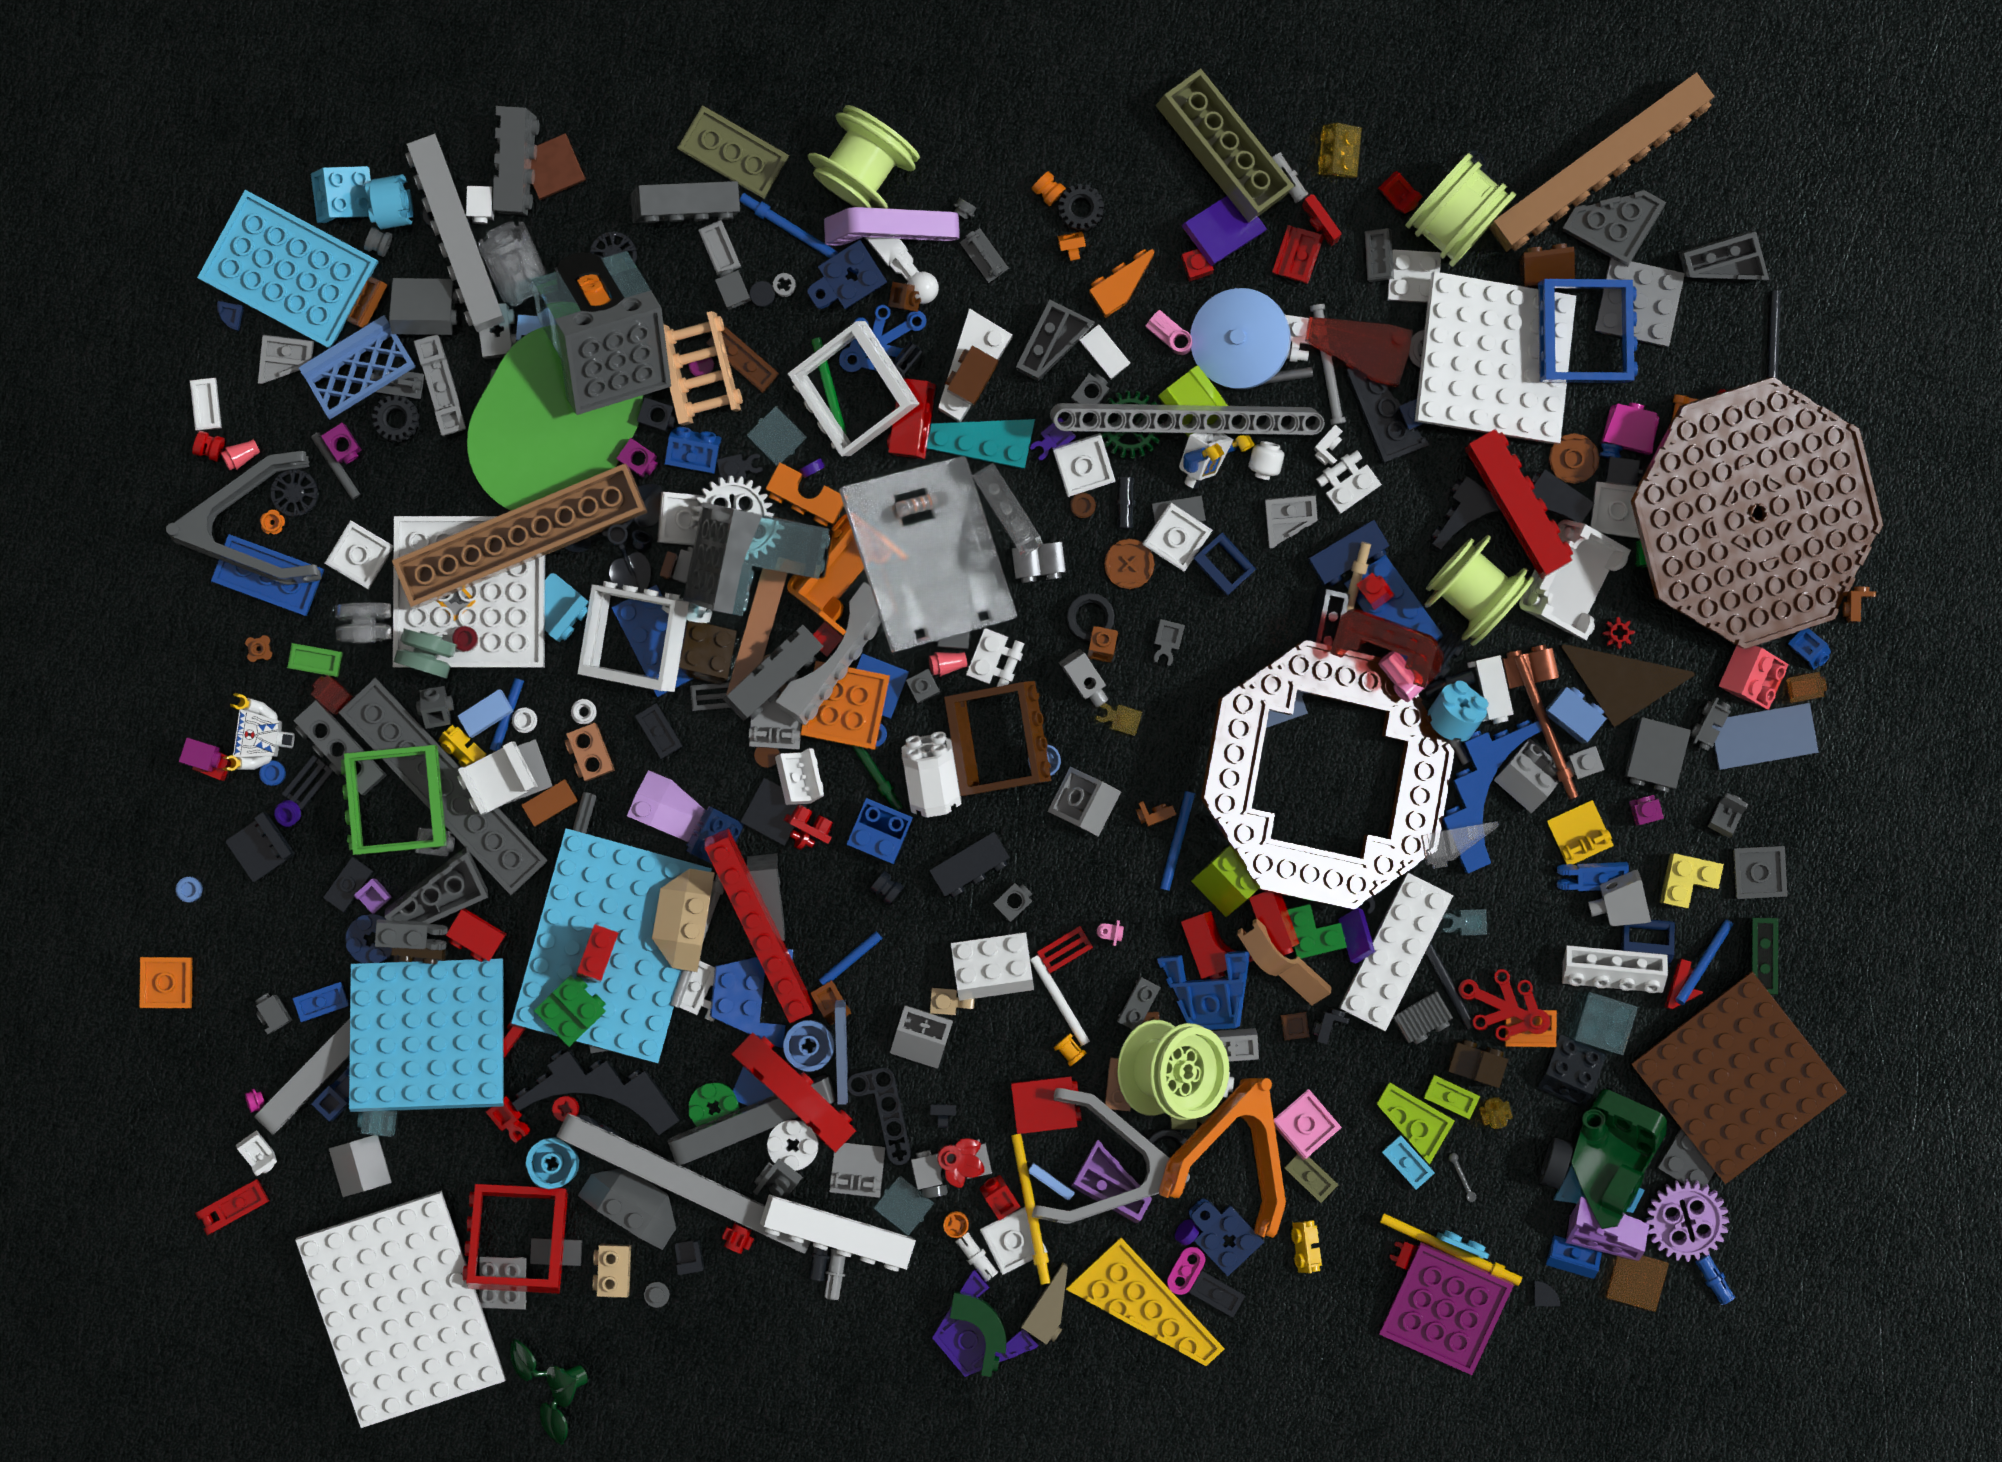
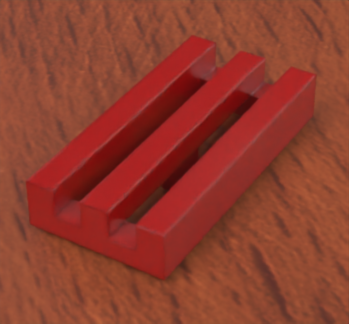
[1037,926,1093,973]

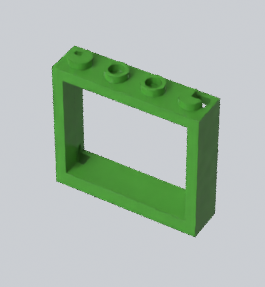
[341,745,447,855]

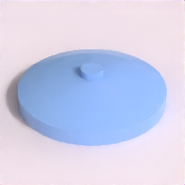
[1190,288,1291,389]

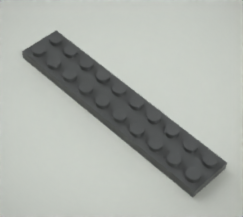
[339,678,548,895]

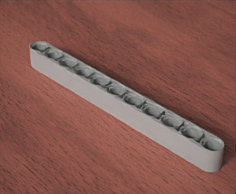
[1050,403,1324,435]
[557,1113,811,1253]

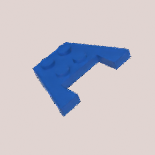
[710,949,793,1048]
[1157,951,1250,1030]

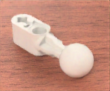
[864,237,939,304]

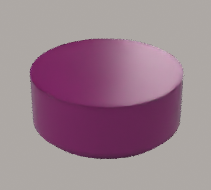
[689,357,714,377]

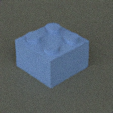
[1545,687,1607,744]

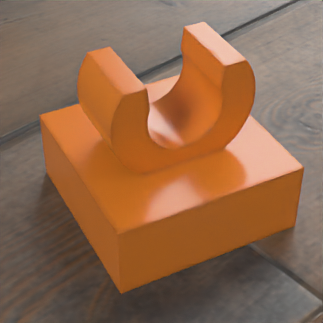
[1058,232,1086,261]

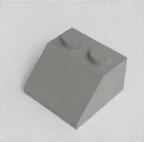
[1048,767,1121,837]

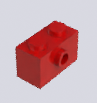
[446,908,506,962]

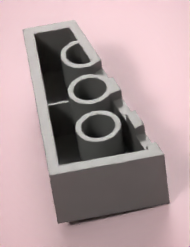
[385,846,488,924]

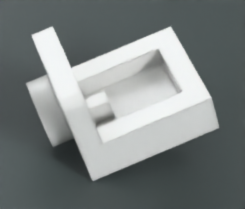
[236,1130,277,1176]

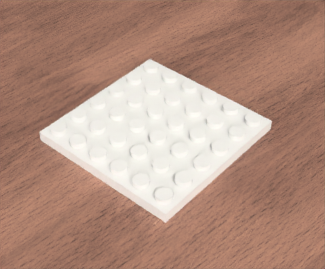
[1415,272,1576,445]
[393,516,545,668]

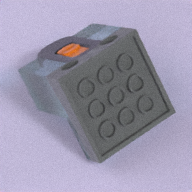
[532,251,671,415]
[683,502,834,616]

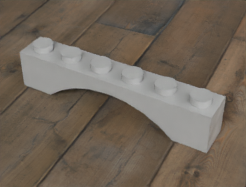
[776,582,893,725]

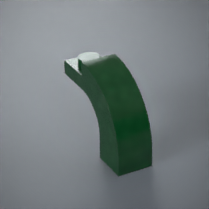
[950,1291,1006,1377]

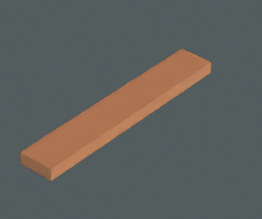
[726,554,791,695]

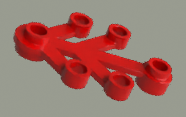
[1459,969,1550,1041]

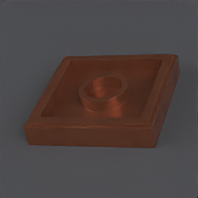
[531,133,586,200]

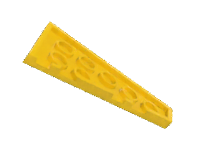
[1066,1237,1224,1366]

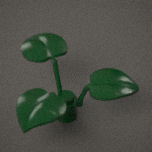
[510,1338,588,1445]

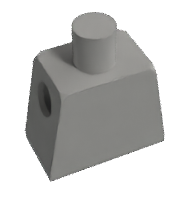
[1059,649,1108,707]
[1588,870,1651,926]

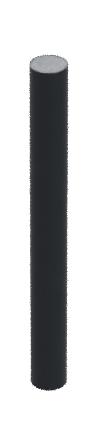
[1768,290,1781,379]
[1425,941,1474,1030]

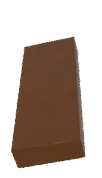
[706,326,779,393]

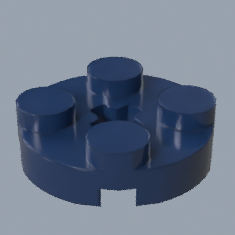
[346,914,392,963]

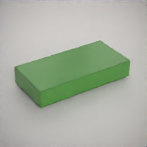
[287,643,343,677]

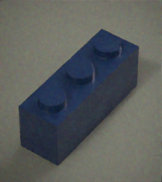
[1308,520,1390,587]

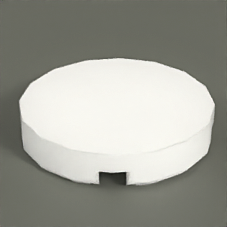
[662,598,712,623]

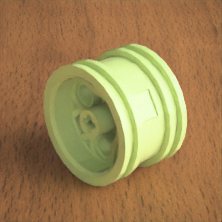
[1405,153,1516,267]

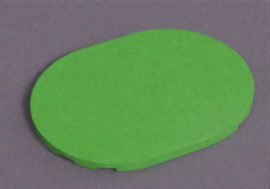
[467,324,643,511]

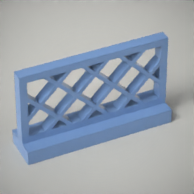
[298,315,415,419]

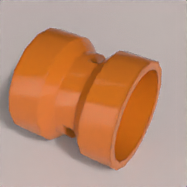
[1031,171,1066,206]
[943,1211,969,1238]

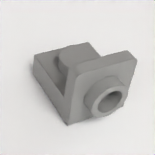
[1565,746,1604,780]

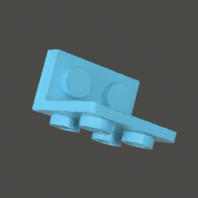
[311,166,372,223]

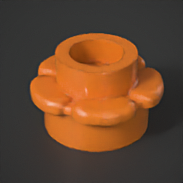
[260,510,285,534]

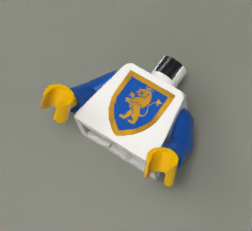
[1179,433,1254,489]

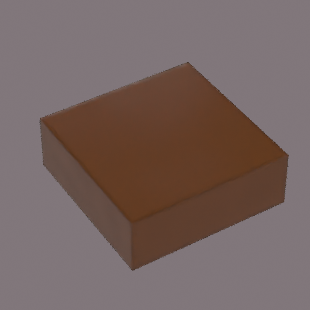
[1281,1012,1310,1040]

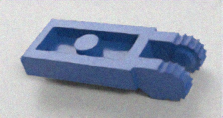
[1557,862,1629,891]

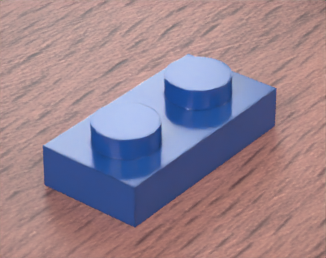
[293,982,350,1022]

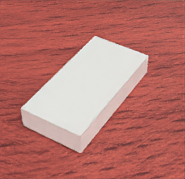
[1079,325,1130,379]
[190,378,222,431]

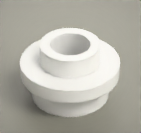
[571,699,597,724]

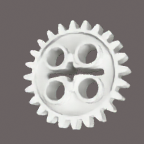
[691,476,774,555]

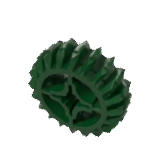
[1101,391,1164,459]

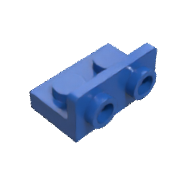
[665,427,721,473]

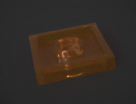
[1606,1255,1669,1312]

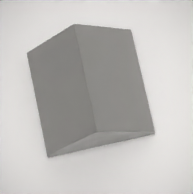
[329,1134,392,1197]

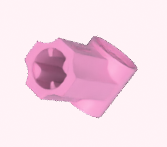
[1145,310,1192,355]
[1378,650,1427,702]

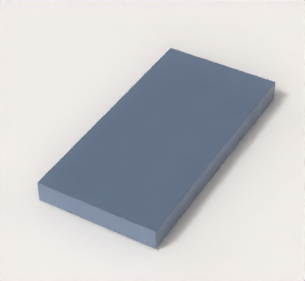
[1712,703,1819,770]

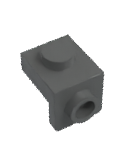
[1707,793,1748,838]

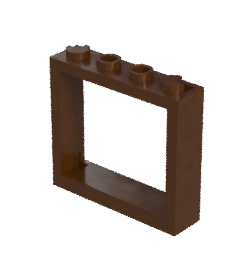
[944,681,1051,796]

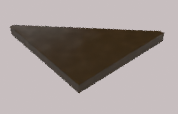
[1561,644,1695,728]

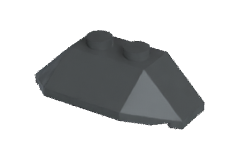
[578,1168,676,1250]

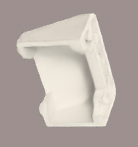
[1519,519,1631,640]

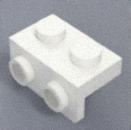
[775,748,824,805]

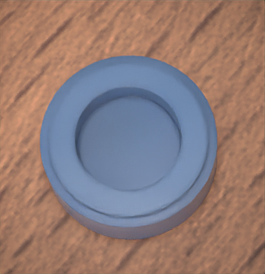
[176,877,202,902]

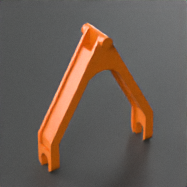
[1159,1078,1286,1238]

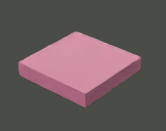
[1274,1089,1342,1161]

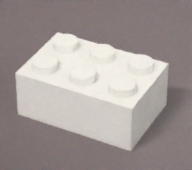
[951,933,1034,1001]

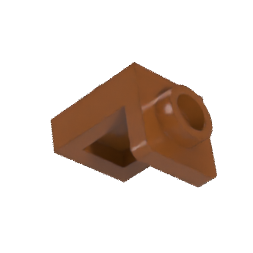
[1842,587,1876,623]

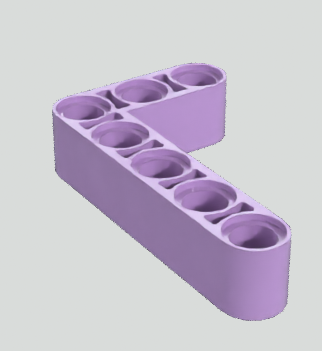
[824,207,960,246]

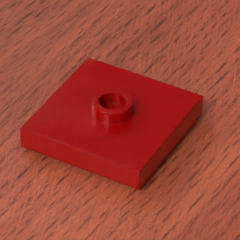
[1302,194,1341,246]

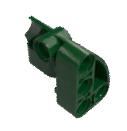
[1572,1089,1667,1229]

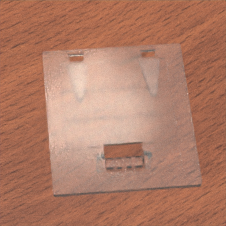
[839,456,1017,652]

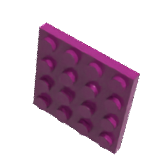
[1379,1242,1514,1375]

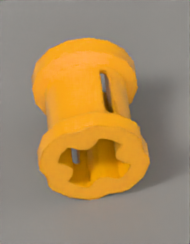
[1054,1033,1086,1067]

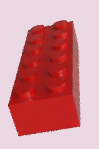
[1465,429,1573,580]

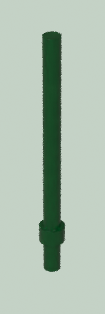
[851,745,903,811]

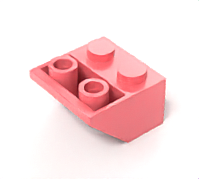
[1719,646,1789,710]

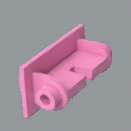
[1097,920,1124,946]

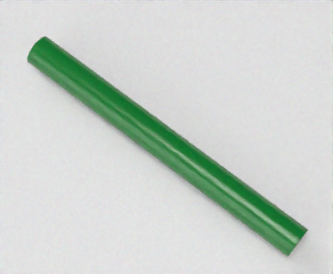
[811,337,847,434]

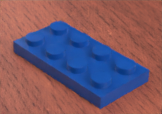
[211,534,324,616]
[1344,555,1443,662]
[612,585,694,697]

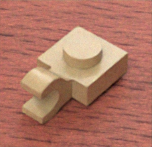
[930,988,975,1015]

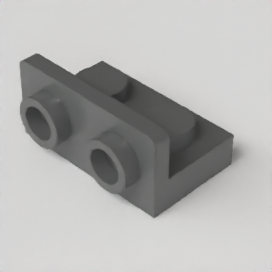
[753,1159,803,1199]

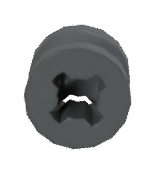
[364,226,392,257]

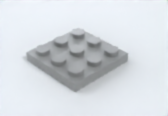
[1594,258,1685,348]

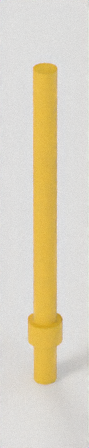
[1011,1134,1050,1285]
[1380,1214,1522,1286]

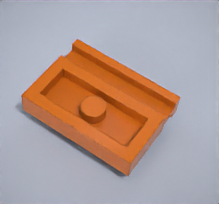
[1505,1010,1557,1047]

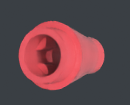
[221,439,260,470]
[929,652,967,677]

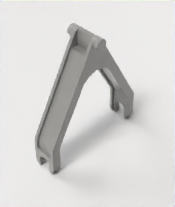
[1032,1088,1190,1224]

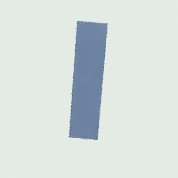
[835,1000,848,1104]

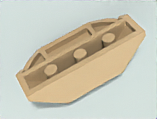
[652,869,714,972]

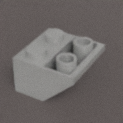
[1494,738,1559,813]
[890,1005,953,1069]

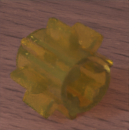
[1480,1097,1513,1129]

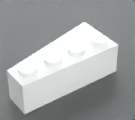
[938,309,1012,422]

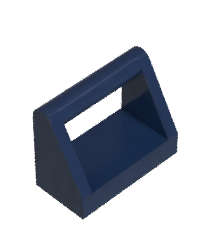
[1193,532,1256,596]
[1620,919,1675,967]

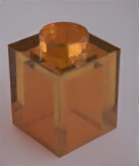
[1786,672,1827,703]

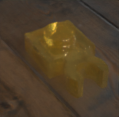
[1096,703,1143,736]

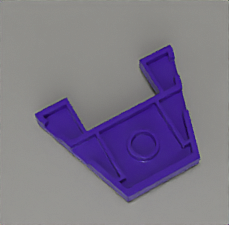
[932,1270,1038,1377]

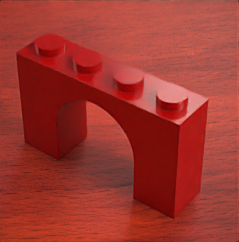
[1181,891,1299,979]

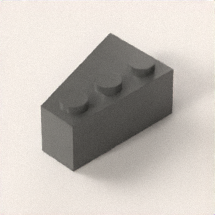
[1678,231,1769,280]
[1016,300,1095,381]
[747,853,785,941]

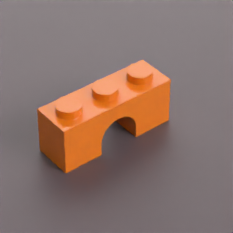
[766,462,847,527]

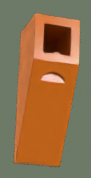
[1089,249,1154,318]

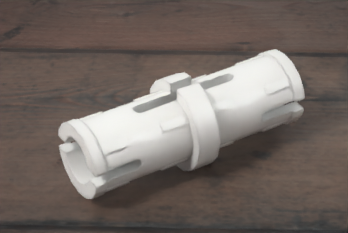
[955,1232,998,1282]

